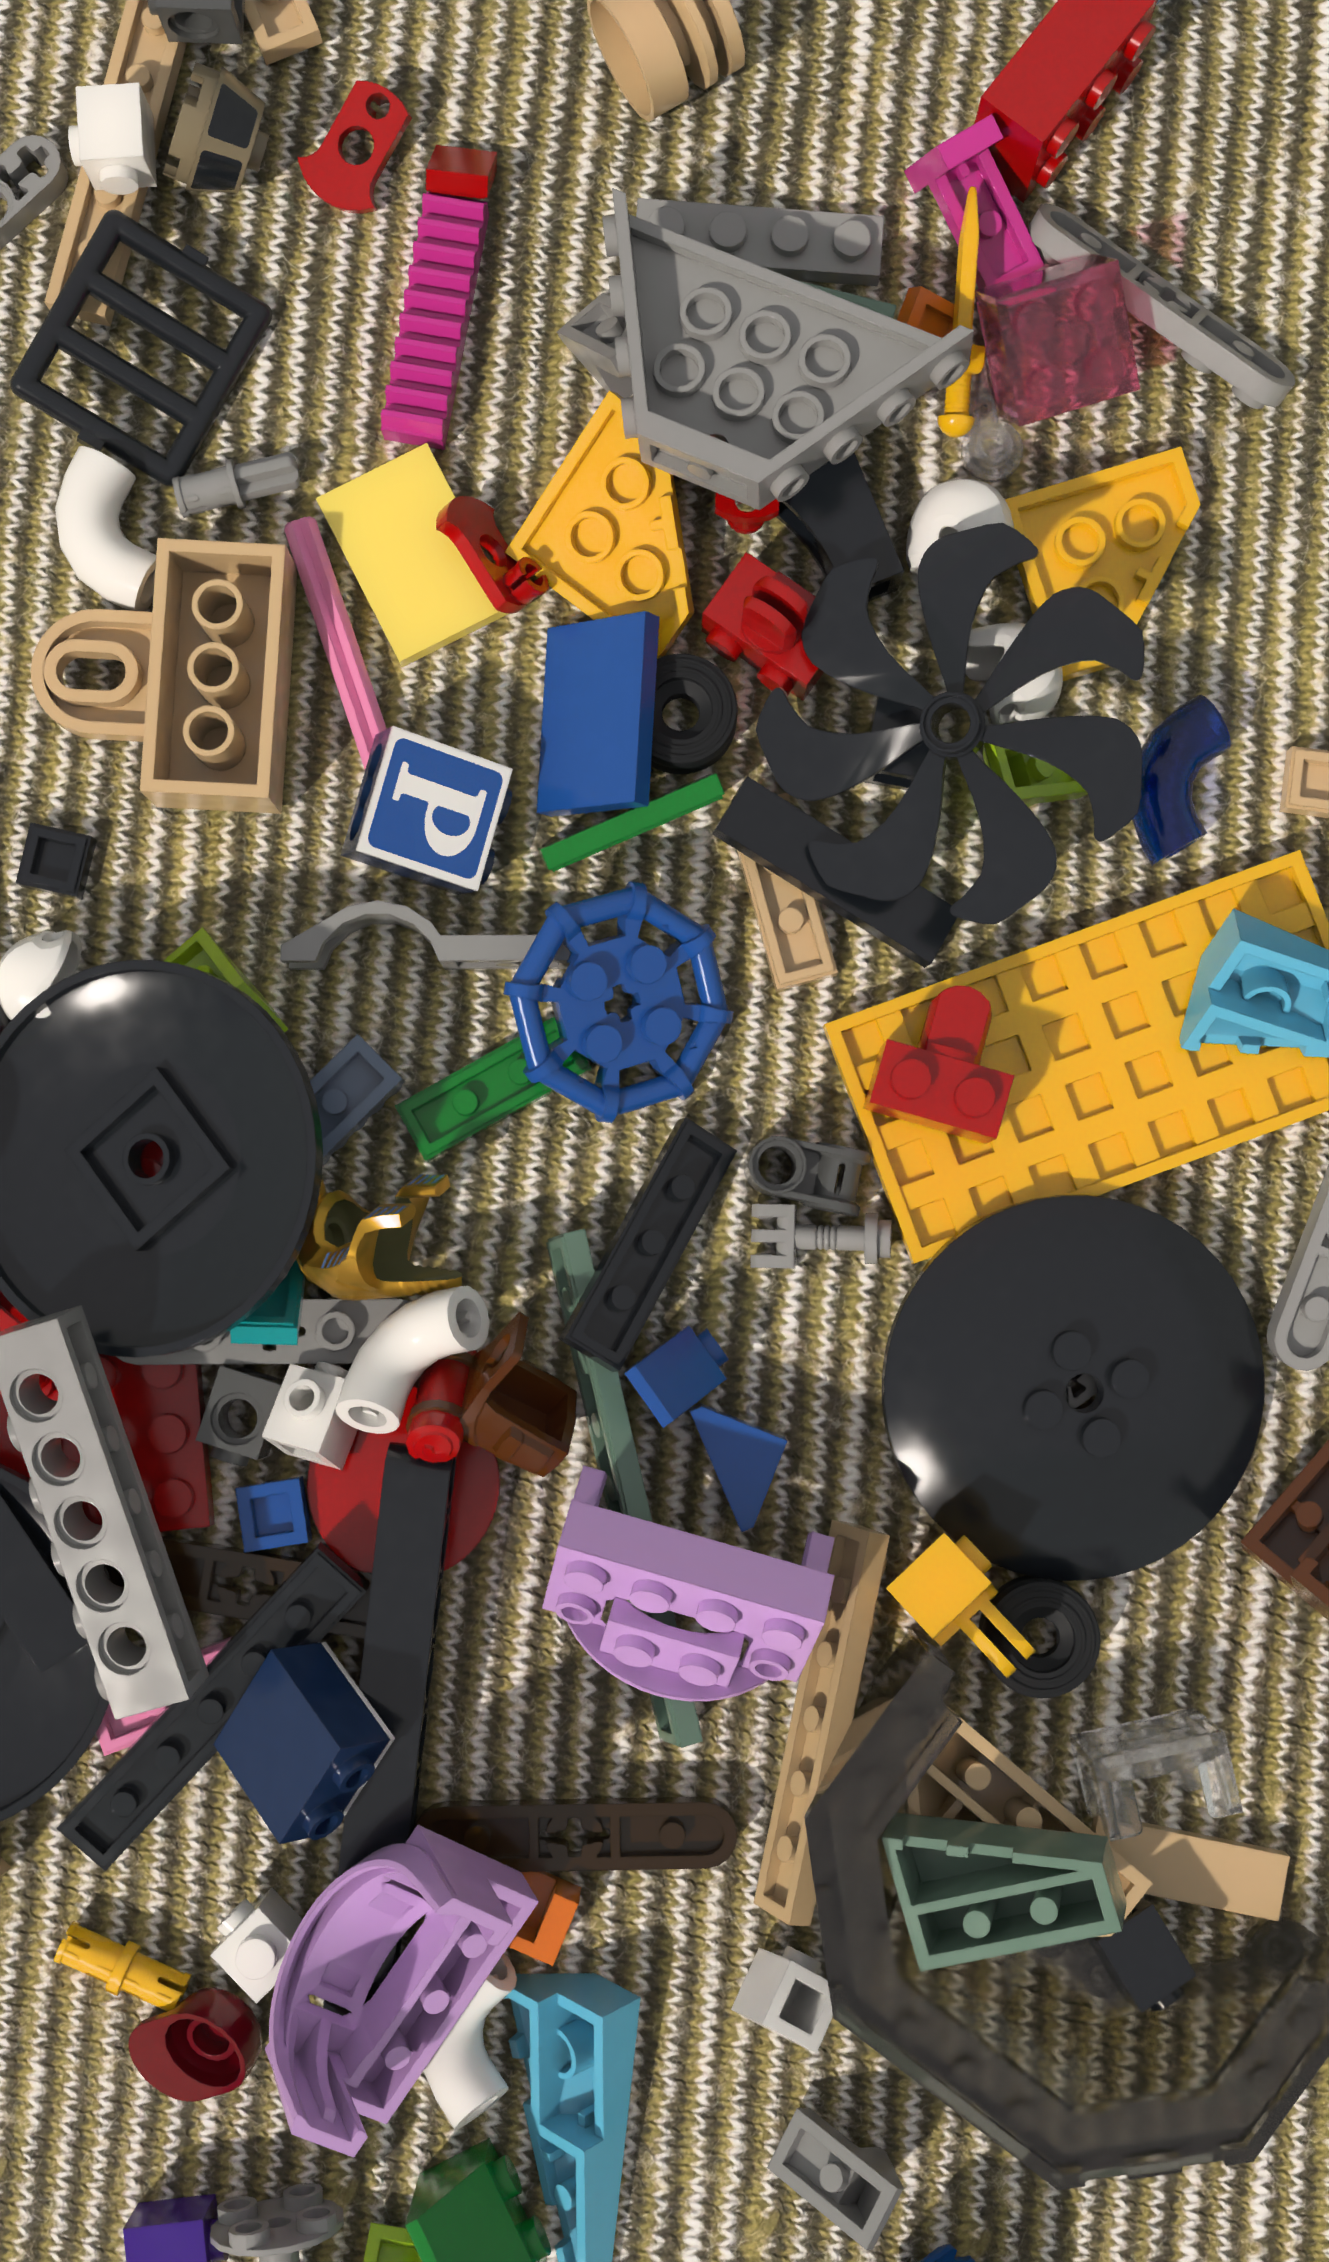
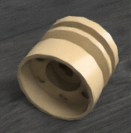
[587,0,745,122]

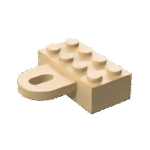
[31,538,298,814]

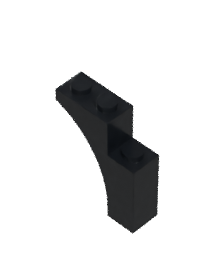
[673,453,904,602]

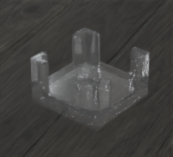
[1069,1708,1243,1841]

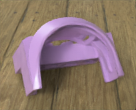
[542,1465,835,1702]
[265,1825,539,2158]

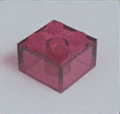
[975,254,1140,427]

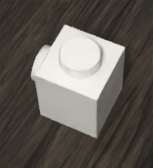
[68,82,157,195]
[262,1362,358,1470]
[210,1887,302,2004]
[731,1945,845,2054]

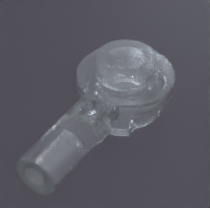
[961,357,1023,482]

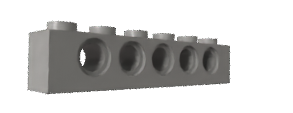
[0,1305,209,1720]

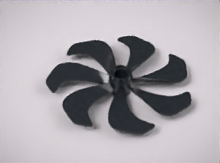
[756,523,1145,924]

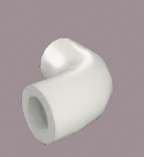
[55,446,156,611]
[335,1286,489,1434]
[423,1952,517,2130]

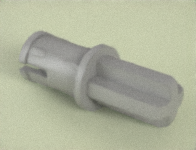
[172,452,301,518]

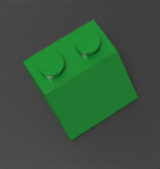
[405,2138,551,2262]

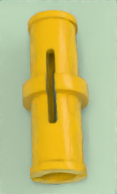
[54,1921,192,2011]

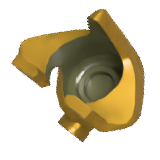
[296,1174,462,1301]

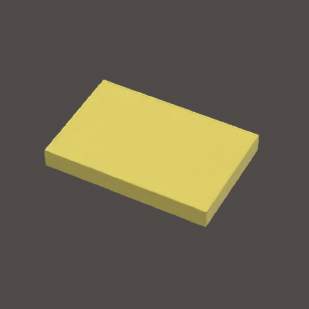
[316,443,508,667]

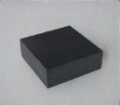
[16,822,97,900]

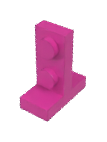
[904,114,1045,300]

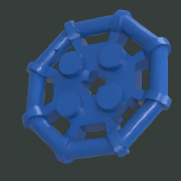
[503,881,734,1123]

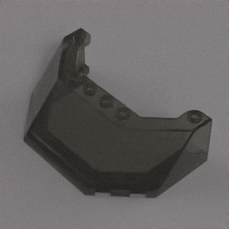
[804,1629,1329,2190]

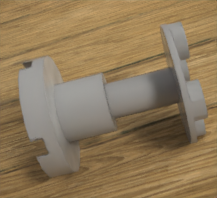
[210,2183,344,2262]

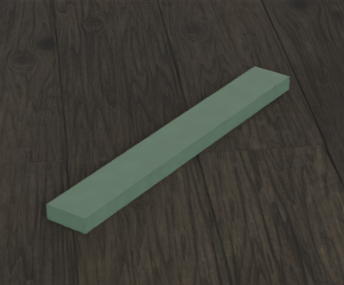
[546,1229,703,1748]

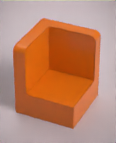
[508,1871,581,1966]

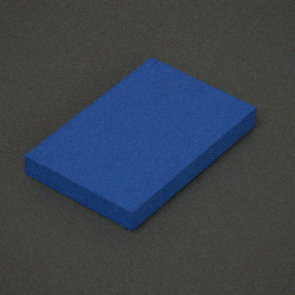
[537,611,659,817]

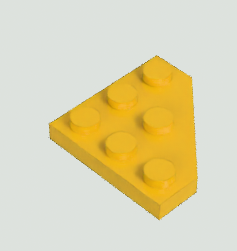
[505,390,694,659]
[1005,446,1201,681]

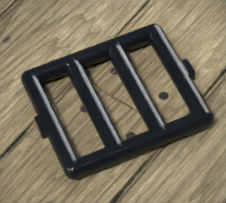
[10,210,272,487]

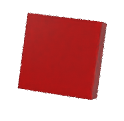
[426,145,497,199]

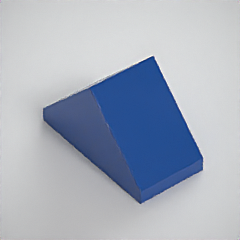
[689,1403,787,1533]

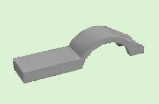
[280,900,571,970]

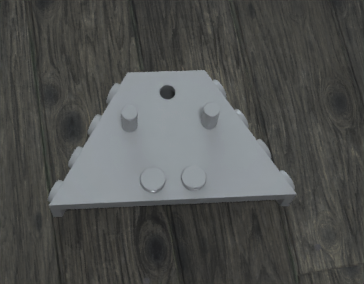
[602,188,974,510]

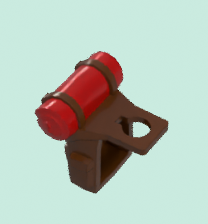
[405,1312,577,1477]

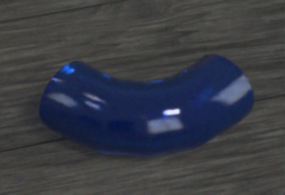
[1132,695,1231,866]

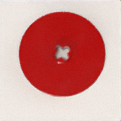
[307,1387,500,1573]

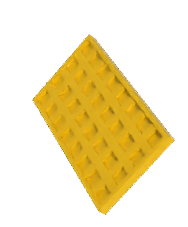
[823,850,1329,1264]

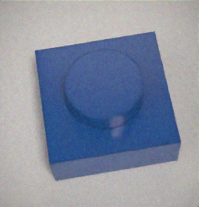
[235,1476,312,1553]

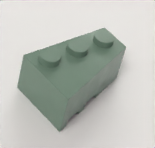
[881,1812,1127,1972]

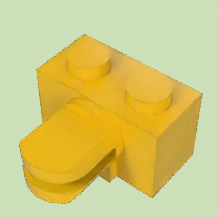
[886,1533,1036,1678]

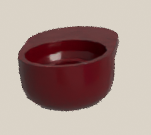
[129,1987,263,2102]

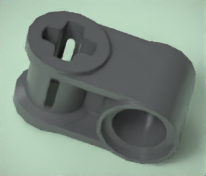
[744,1136,872,1217]

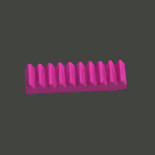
[381,192,489,450]

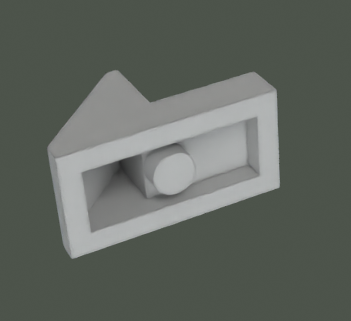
[557,293,633,398]
[767,2108,904,2250]

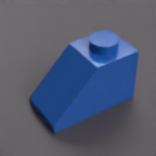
[624,1325,729,1428]

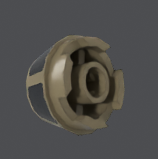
[162,62,269,193]

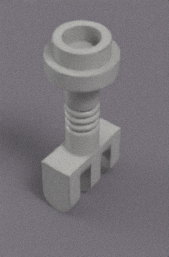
[750,1204,892,1269]

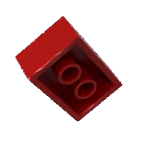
[974,0,1158,203]

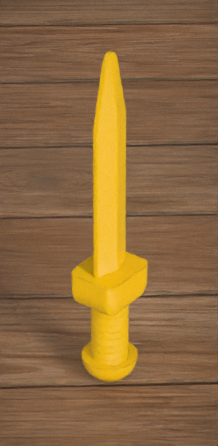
[937,186,986,438]

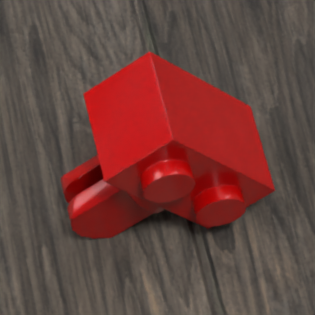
[702,552,824,701]
[863,986,1015,1144]

